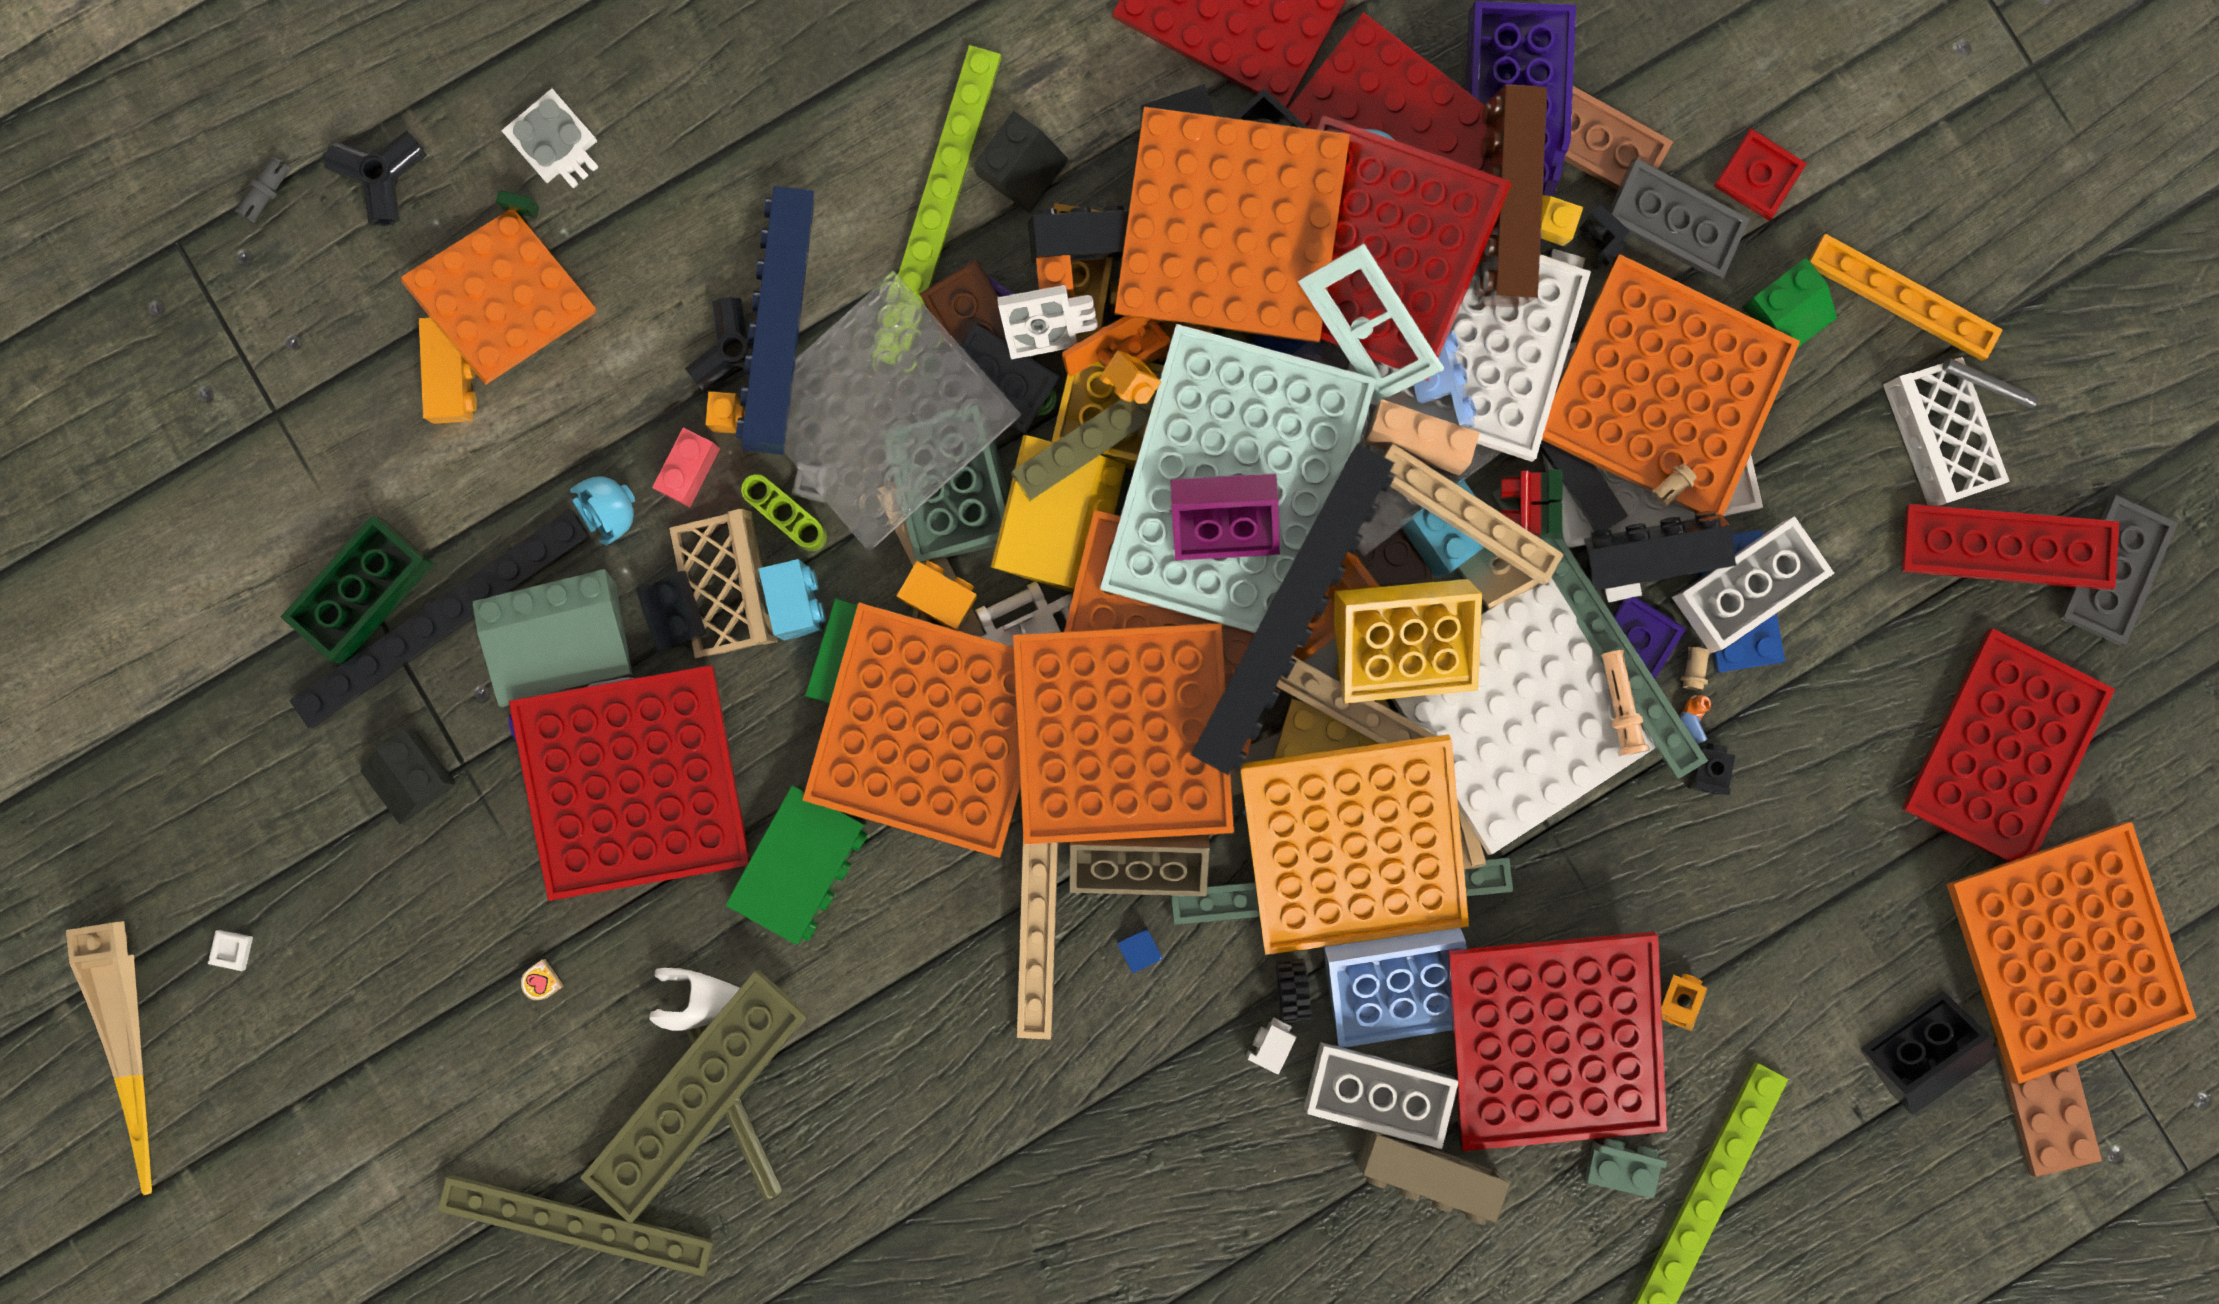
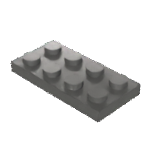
[1609,158,1750,280]
[2058,495,2178,646]

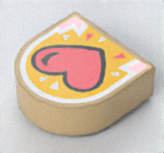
[521,959,564,1000]

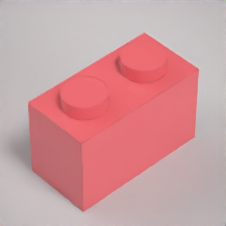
[652,428,720,508]

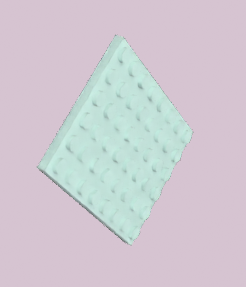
[1100,324,1377,647]

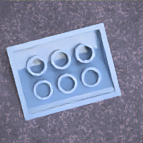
[1323,928,1466,1048]

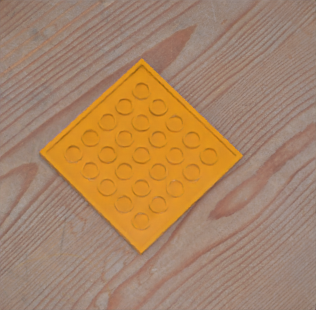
[1240,734,1469,955]

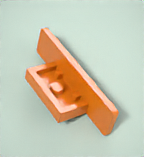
[1062,316,1172,376]

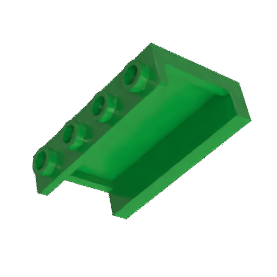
[725,785,868,945]

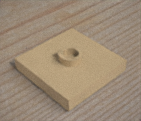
[1456,547,1541,610]

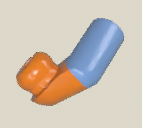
[1680,695,1711,744]

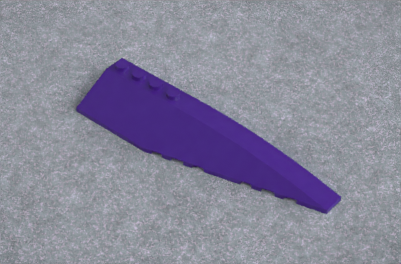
[1466,1,1576,244]

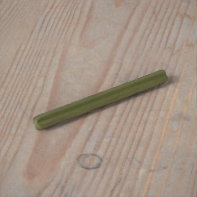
[686,1026,781,1200]

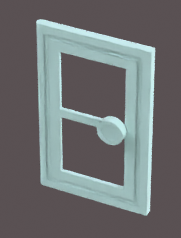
[1298,244,1444,402]

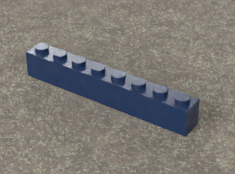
[736,186,814,455]

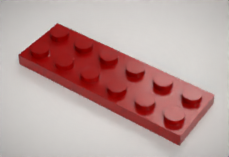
[1901,504,2119,590]

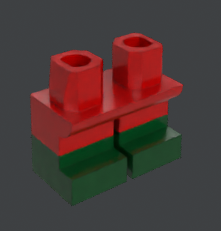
[1501,469,1563,539]

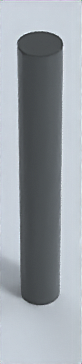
[1942,358,2038,409]

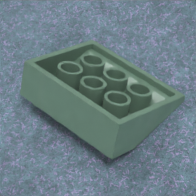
[883,405,1009,563]
[472,569,632,707]

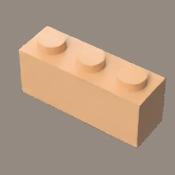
[1363,399,1480,476]

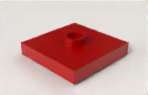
[1713,128,1807,221]

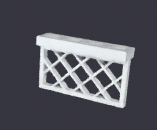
[1883,357,2010,506]

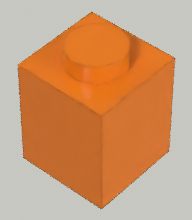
[1036,255,1074,298]

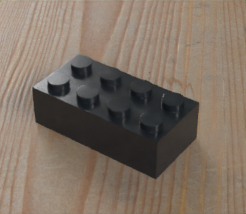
[1584,511,1736,591]

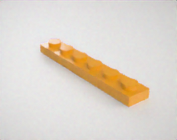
[1809,234,2002,361]

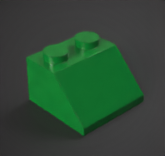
[1742,258,1837,347]

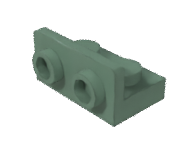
[1584,1138,1667,1199]

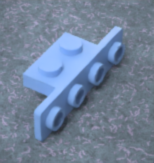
[1413,330,1476,428]

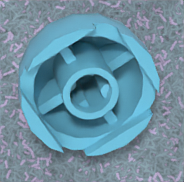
[570,476,635,546]

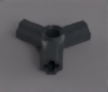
[324,131,427,226]
[685,297,754,392]

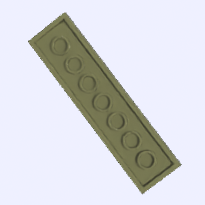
[580,970,809,1224]

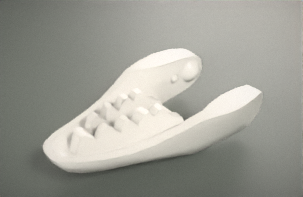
[649,968,740,1031]

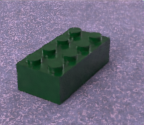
[280,515,435,664]

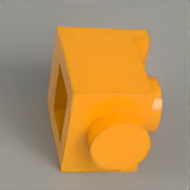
[1099,351,1161,404]
[706,392,746,433]
[1661,974,1707,1031]

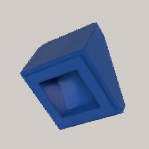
[1117,927,1163,973]

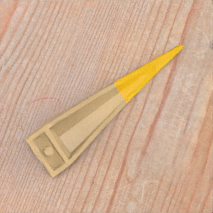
[66,921,152,1195]

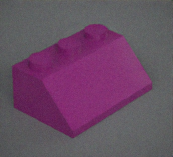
[1171,474,1280,560]

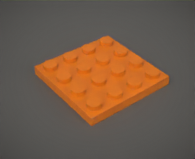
[401,209,596,385]

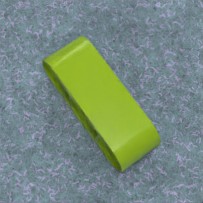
[741,474,827,551]

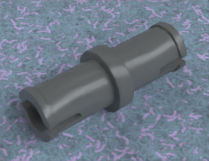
[235,156,291,224]

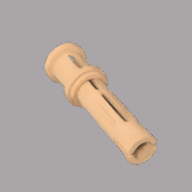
[1601,650,1650,756]

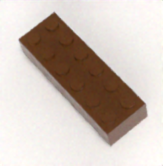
[1475,84,1547,308]

